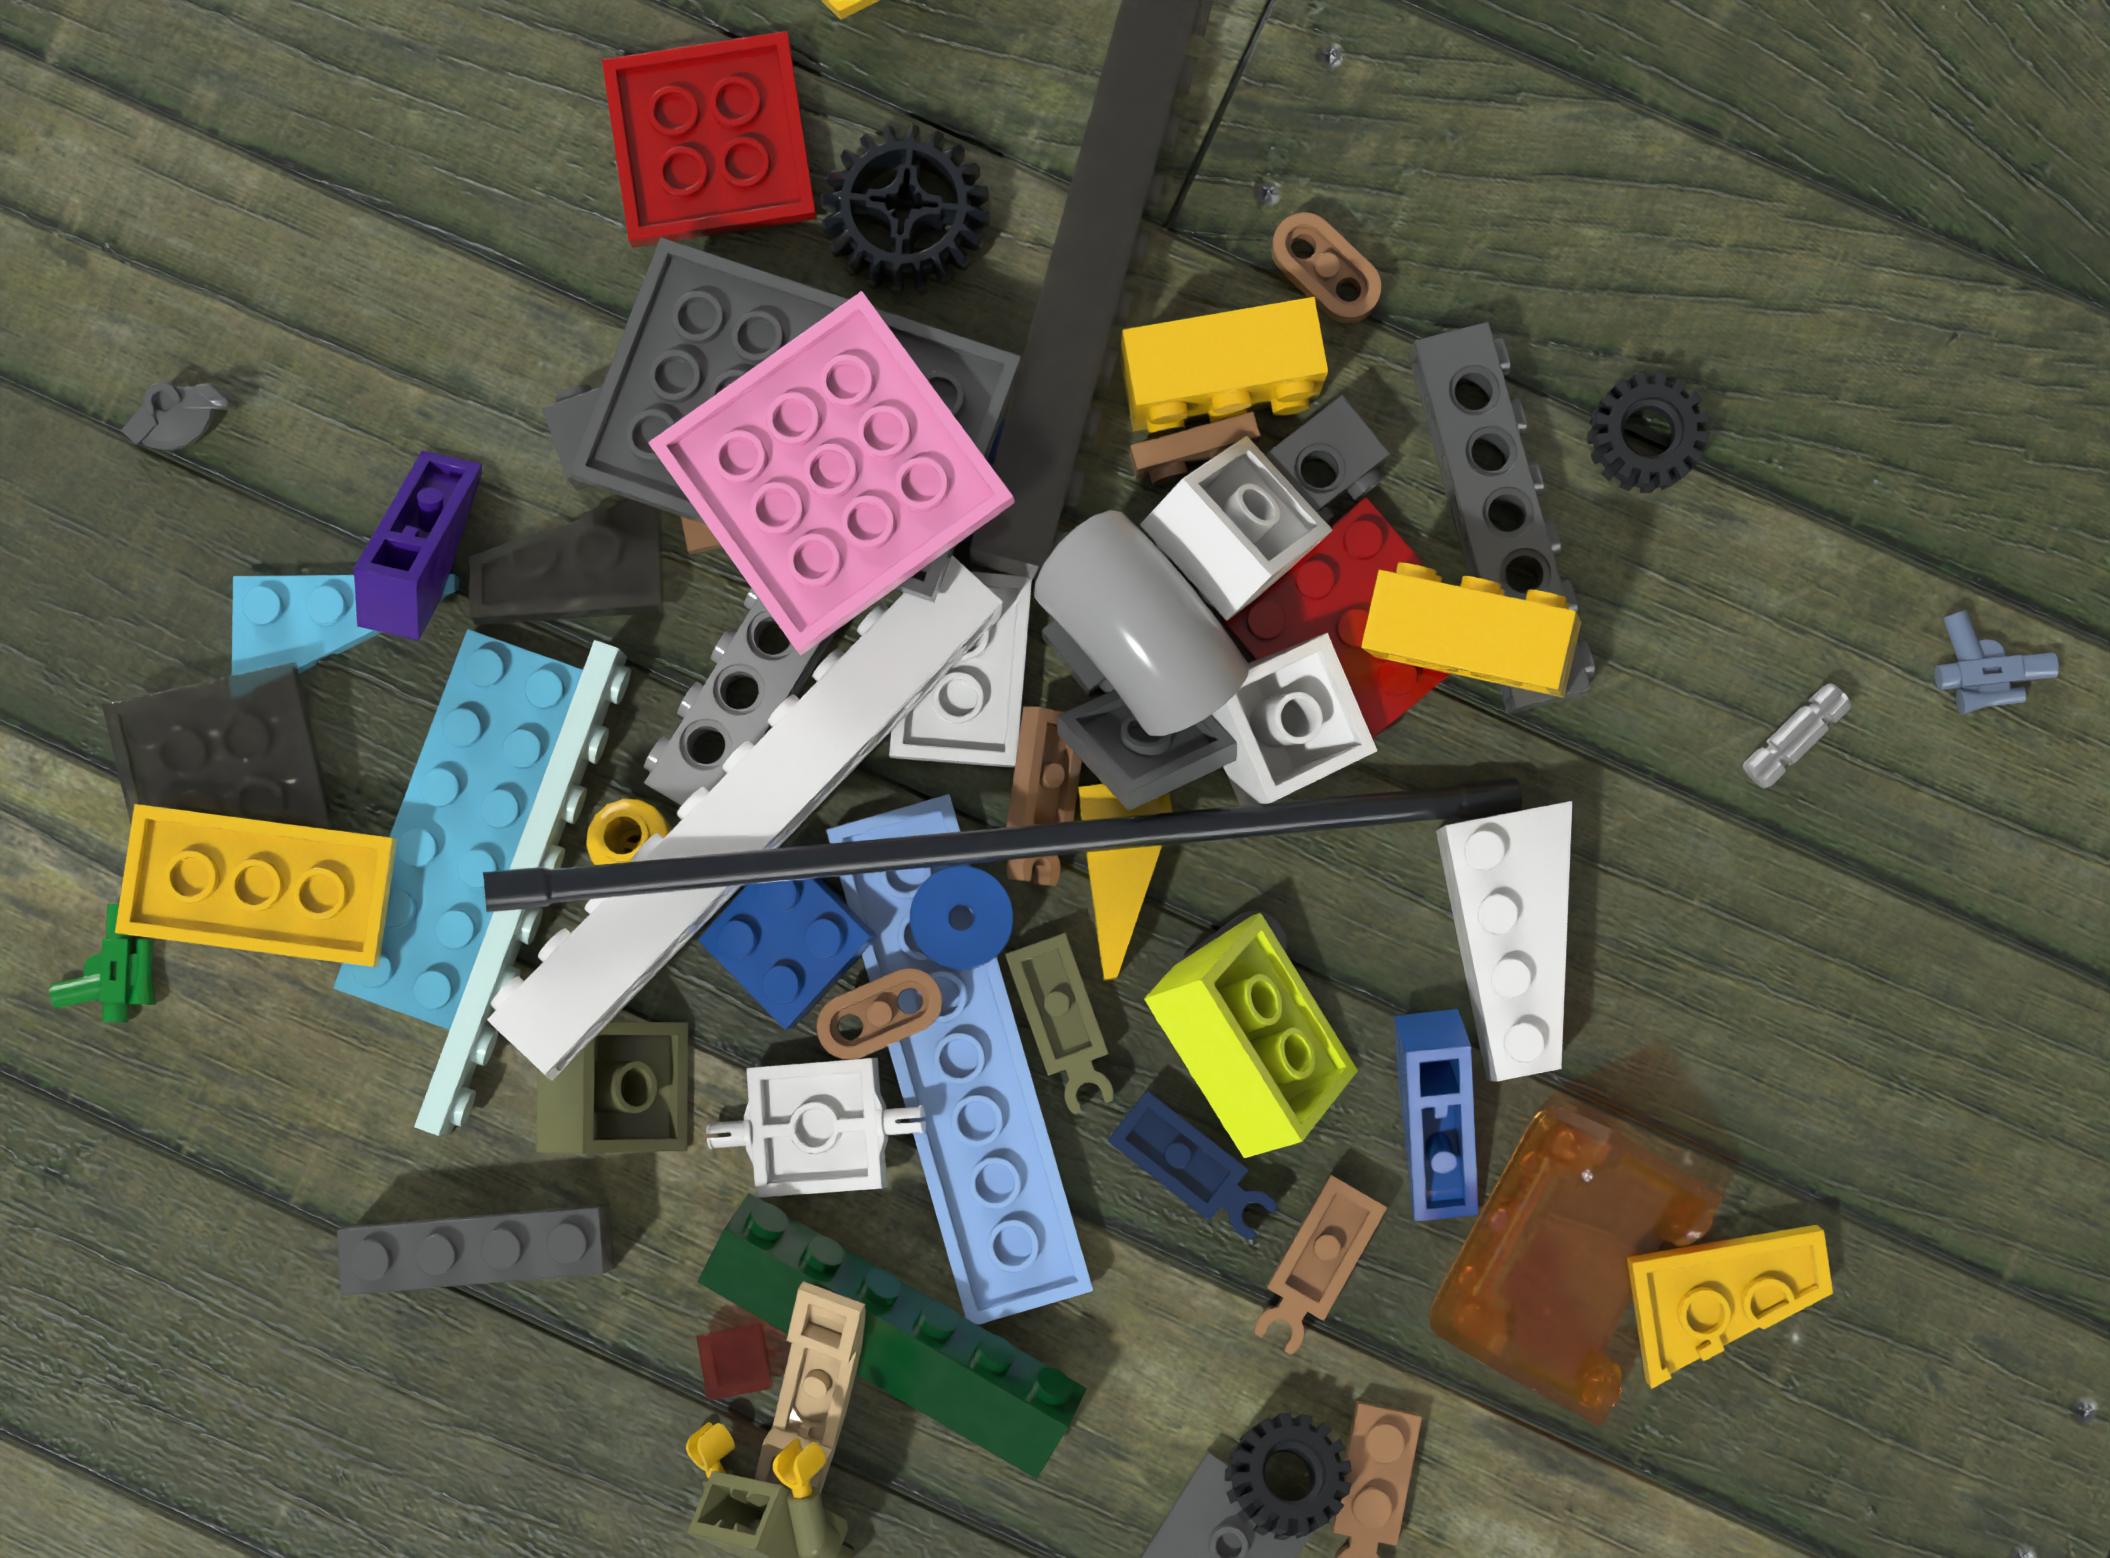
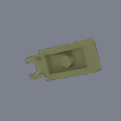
[1005,933,1114,1115]

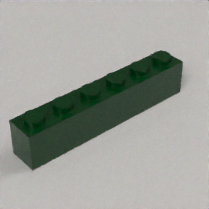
[697,1193,1087,1479]

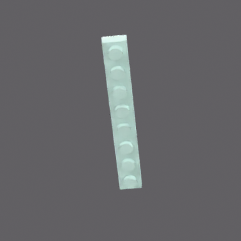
[414,640,631,1136]

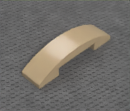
[754,1281,866,1493]

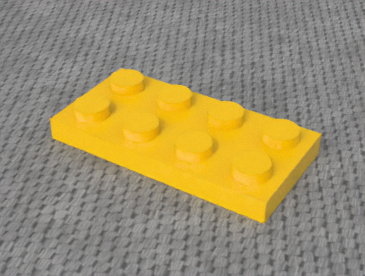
[115,804,398,967]

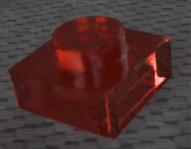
[696,1322,774,1401]

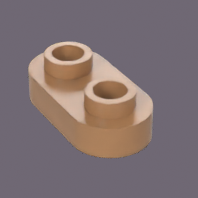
[1271,212,1381,323]
[817,968,943,1060]

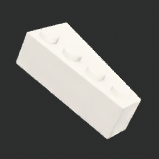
[1436,801,1572,1081]

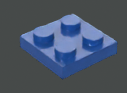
[698,847,878,1030]

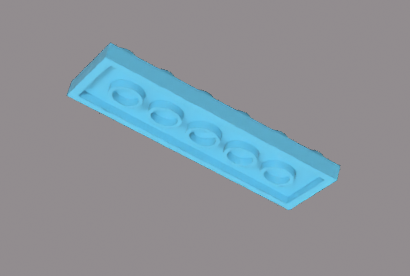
[333,629,583,1030]

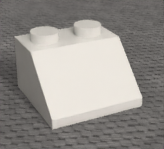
[1140,436,1332,621]
[1211,633,1377,806]

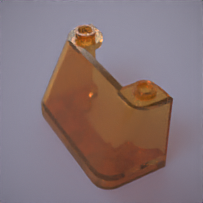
[1429,1106,1724,1427]

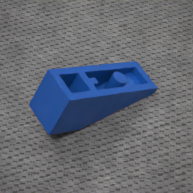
[1394,1009,1478,1222]

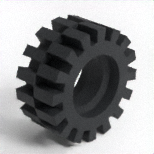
[1587,371,1710,493]
[1225,1412,1352,1540]

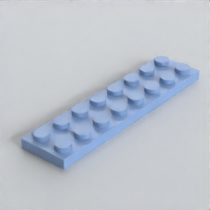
[826,794,1093,1325]

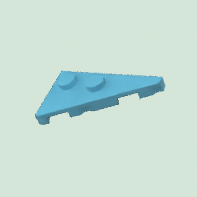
[231,574,459,700]

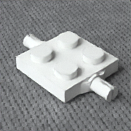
[706,1058,926,1197]

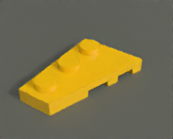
[1627,1225,1833,1389]

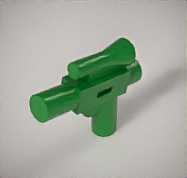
[49,904,156,1023]

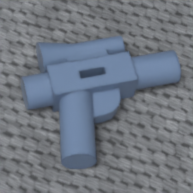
[1935,610,2059,715]

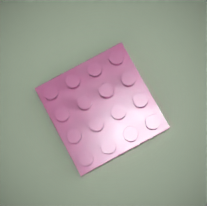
[648,291,1015,656]

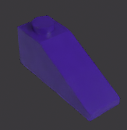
[354,451,482,640]

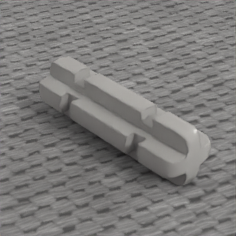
[1743,683,1852,789]

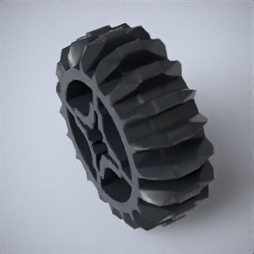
[820,123,990,296]

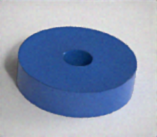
[910,866,1014,970]

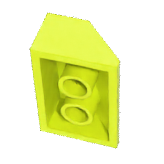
[1144,913,1358,1158]

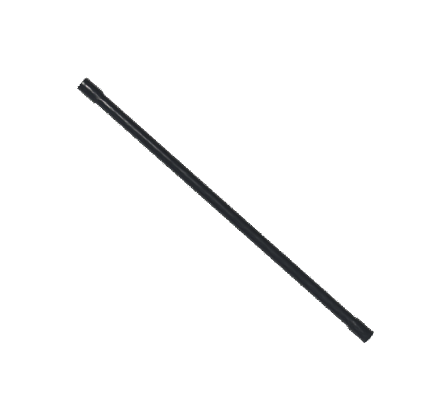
[483,777,1522,912]

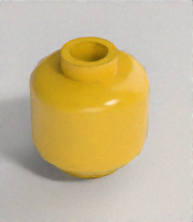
[586,799,673,865]

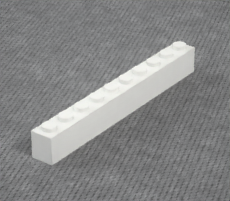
[487,556,1003,1082]

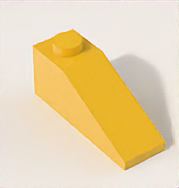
[1078,784,1172,981]

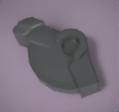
[120,382,238,451]

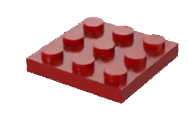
[602,31,817,248]
[1220,497,1450,739]

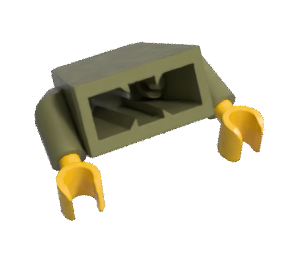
[686,1422,854,1558]

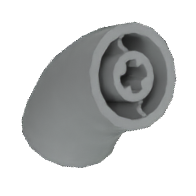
[1034,510,1249,736]

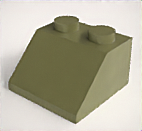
[536,1022,688,1154]

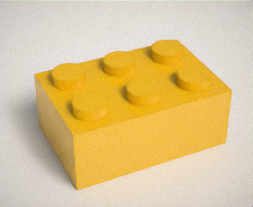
[1120,297,1328,437]
[1361,562,1581,698]

